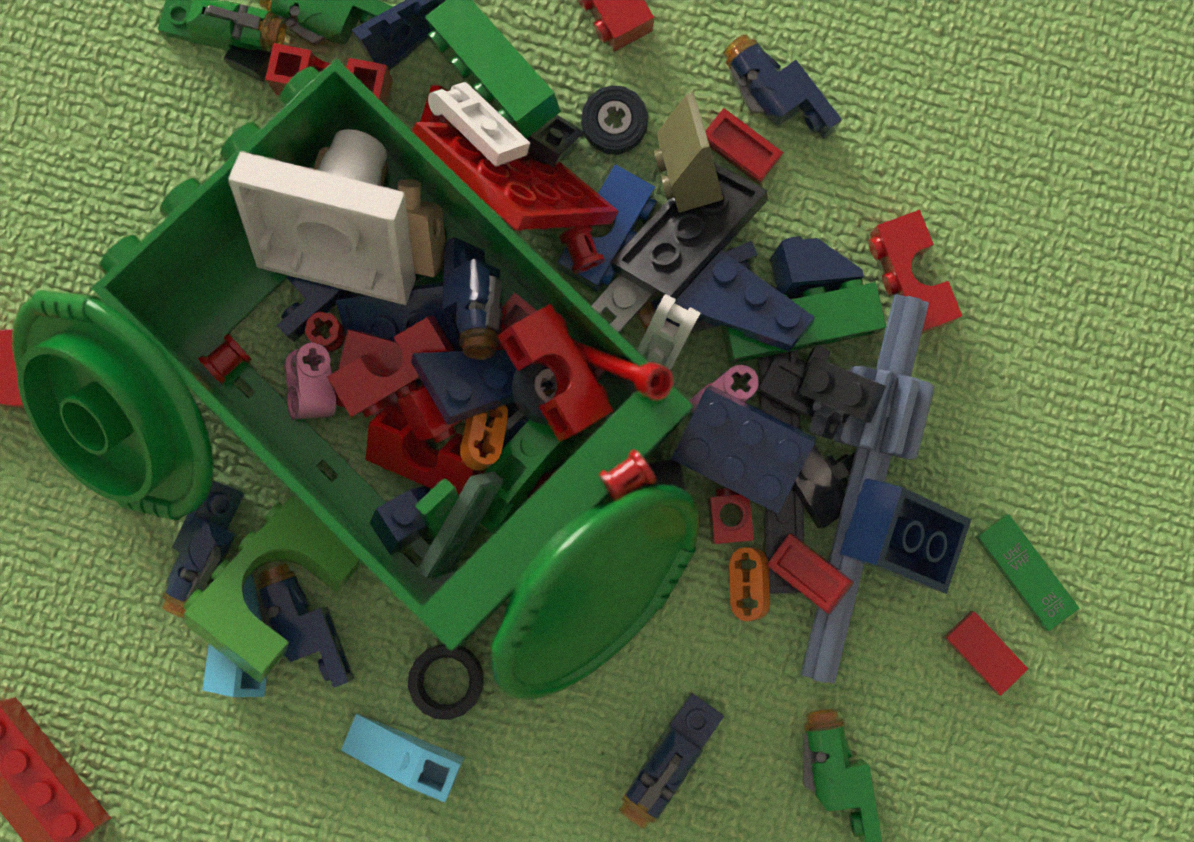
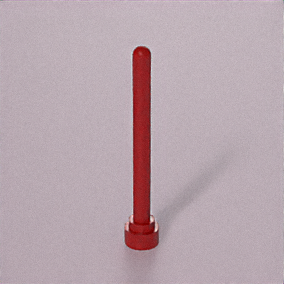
[572,340,674,400]

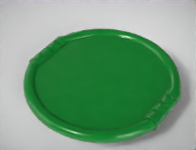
[12,290,214,521]
[491,485,700,700]

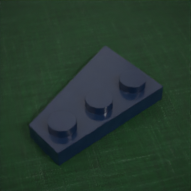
[352,0,446,71]
[675,250,815,352]
[336,282,465,352]

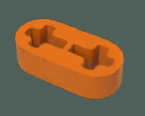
[460,405,508,471]
[729,547,770,622]

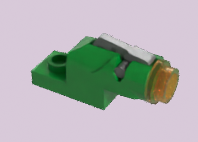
[158,0,286,52]
[259,0,393,45]
[803,709,882,842]

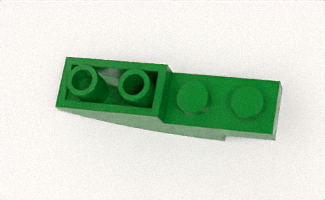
[480,420,581,534]

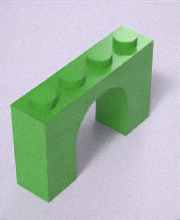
[183,496,363,683]

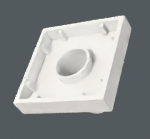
[229,129,416,305]

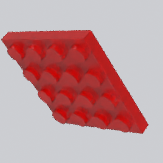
[412,122,619,231]

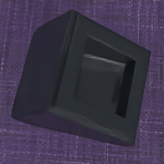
[223,43,273,82]

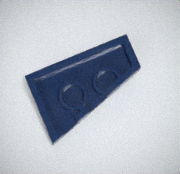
[411,350,553,425]

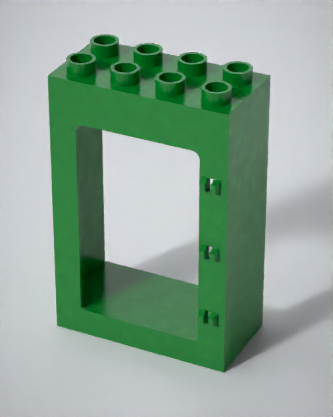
[91,58,693,651]

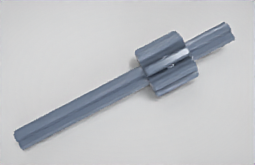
[800,294,935,684]

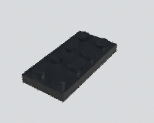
[610,163,768,299]

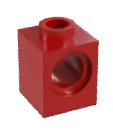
[707,488,754,544]

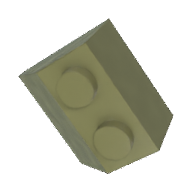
[654,92,723,212]

